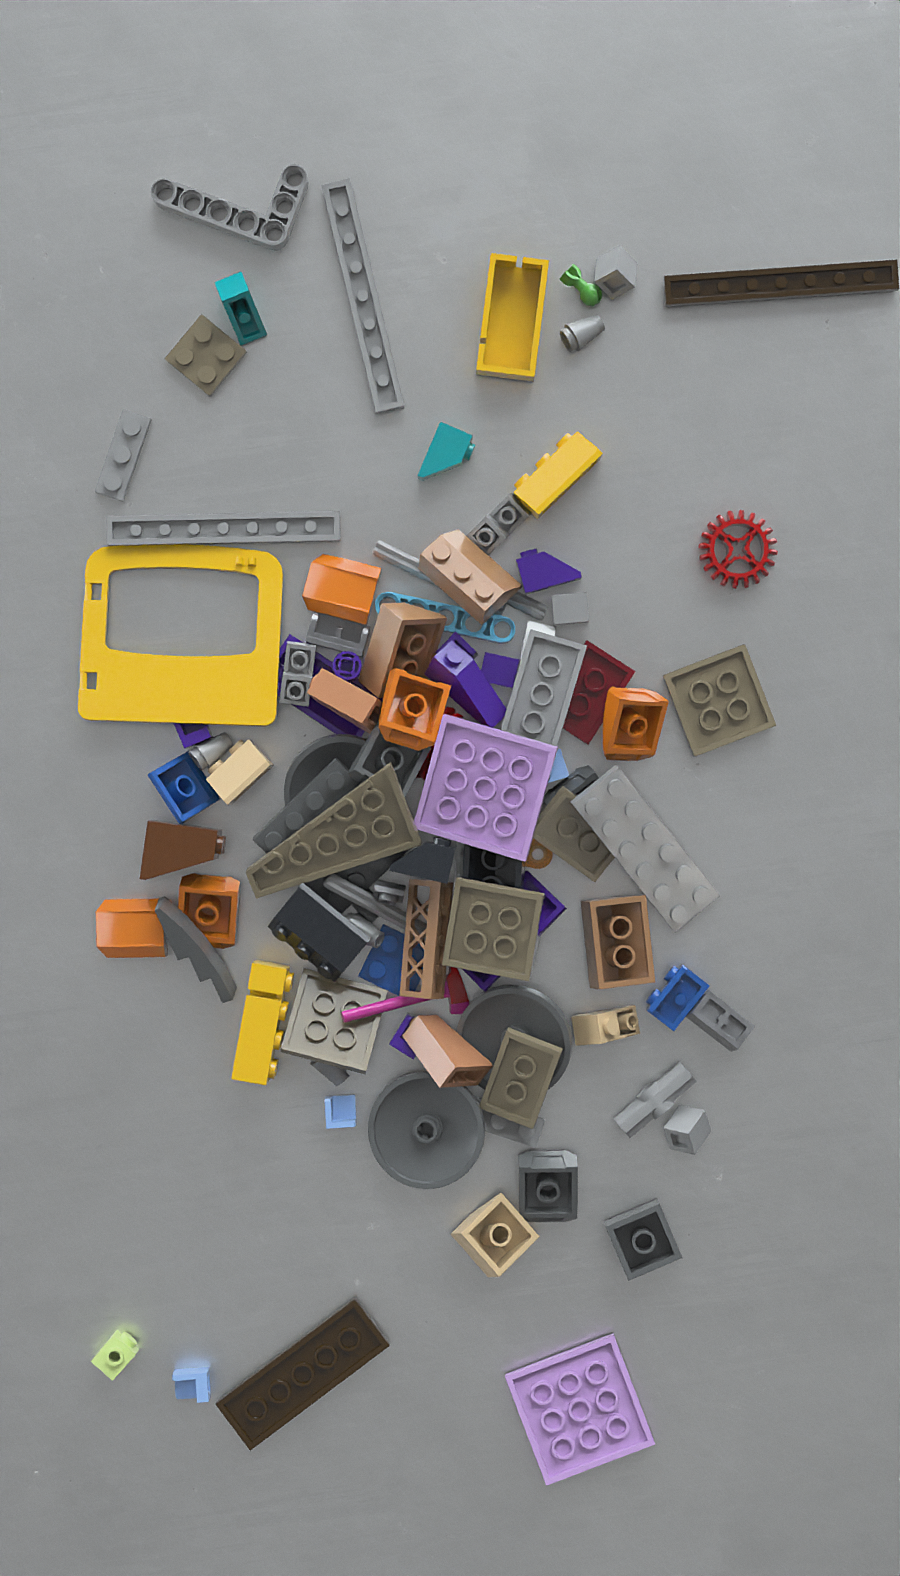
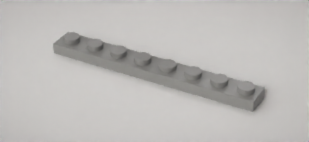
[321,179,404,414]
[106,511,341,546]

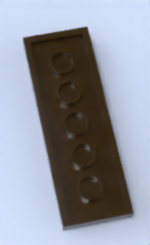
[215,1298,390,1451]

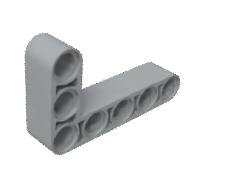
[151,164,309,251]

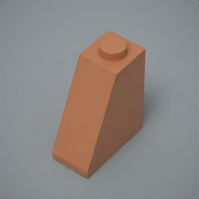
[307,668,382,734]
[402,1015,493,1088]

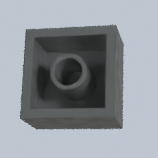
[604,1199,682,1281]

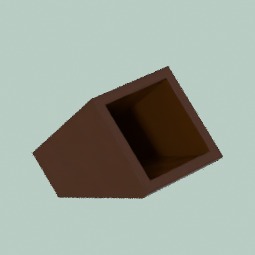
[139,820,226,880]

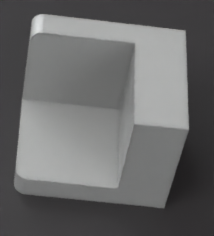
[594,245,637,299]
[551,592,589,626]
[664,1105,711,1155]

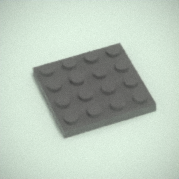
[253,757,409,914]

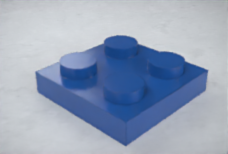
[358,924,424,996]

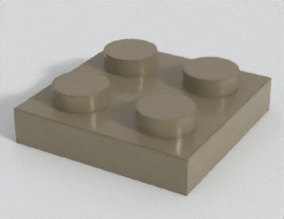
[164,314,247,397]

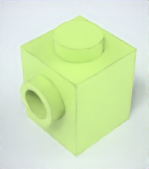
[91,1330,139,1381]

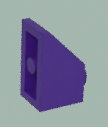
[516,548,582,595]

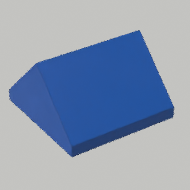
[148,751,220,824]

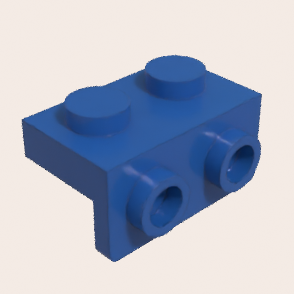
[645,964,710,1031]

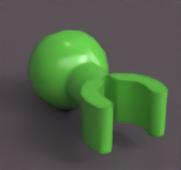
[559,264,603,306]

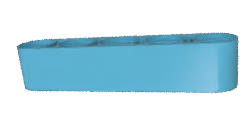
[375,592,515,644]

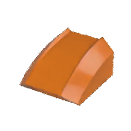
[302,554,382,625]
[378,668,451,751]
[603,686,669,761]
[178,873,240,949]
[95,898,168,958]

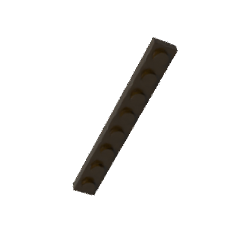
[664,259,899,307]

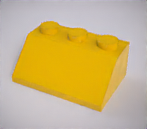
[513,432,603,520]

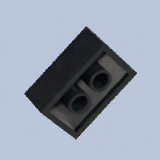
[389,837,456,884]
[462,844,526,889]
[267,883,370,982]

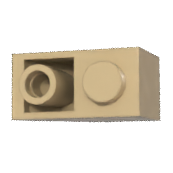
[571,1005,640,1046]

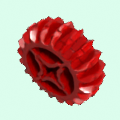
[698,510,778,589]

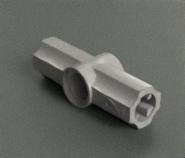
[614,1062,697,1138]

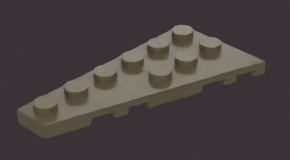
[246,762,422,899]

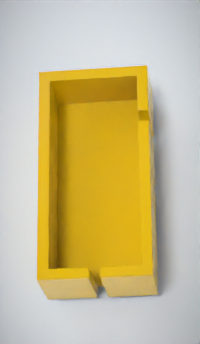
[476,253,549,382]
[231,959,294,1085]

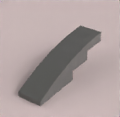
[155,896,237,1003]

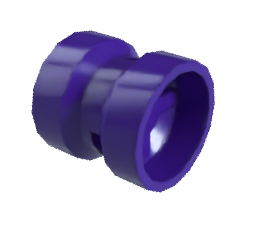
[332,651,362,683]

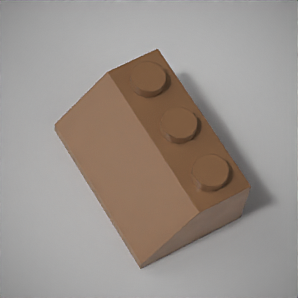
[418,529,522,625]
[358,602,447,698]
[580,895,655,989]

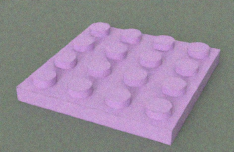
[414,714,558,862]
[505,1333,655,1486]

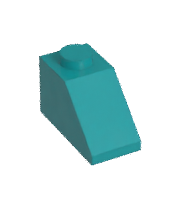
[214,272,267,346]
[417,422,476,481]

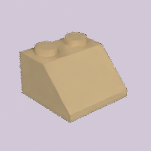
[206,739,274,805]
[450,1193,540,1277]

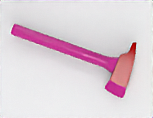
[341,966,469,1023]

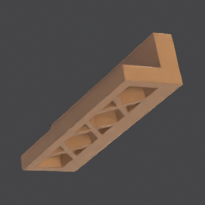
[399,879,454,999]

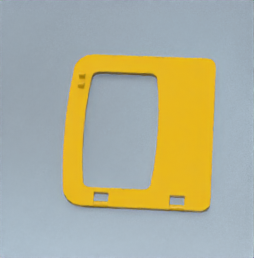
[78,544,283,727]

